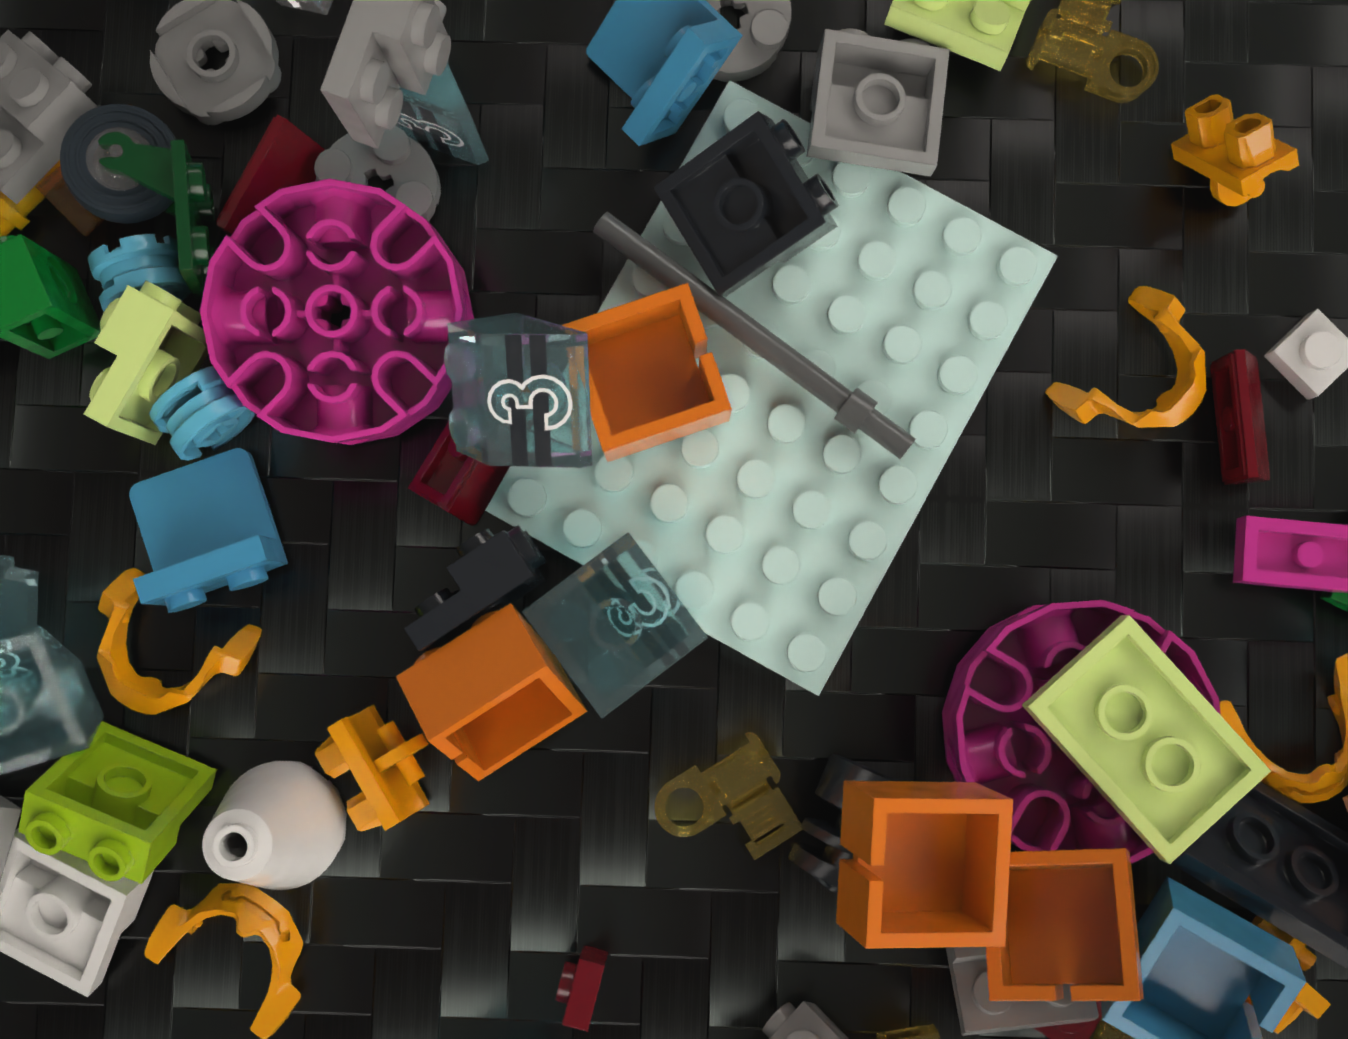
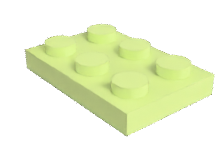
[1022,615,1271,864]

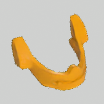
[1045,286,1206,428]
[96,567,262,715]
[1219,653,1348,803]
[144,883,303,1039]

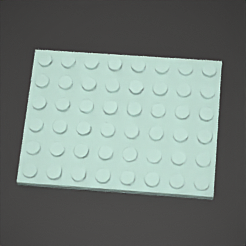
[485,80,1058,696]

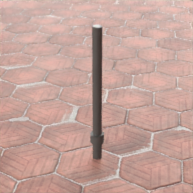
[593,212,916,459]

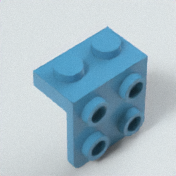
[129,448,288,613]

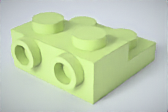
[884,0,1031,71]
[84,280,208,445]

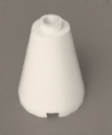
[202,761,347,890]

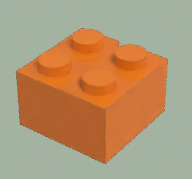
[560,283,732,462]
[396,603,587,782]
[836,781,1013,949]
[986,848,1144,1001]

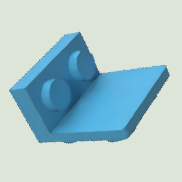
[586,0,743,146]

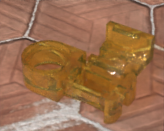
[1026,0,1159,103]
[654,732,803,860]

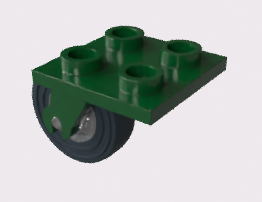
[60,104,216,303]

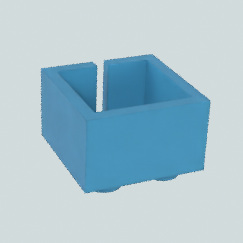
[1101,876,1306,1039]

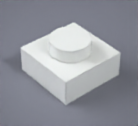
[1264,308,1348,400]

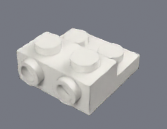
[0,828,154,997]

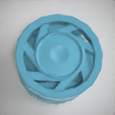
[87,234,191,311]
[149,366,255,461]

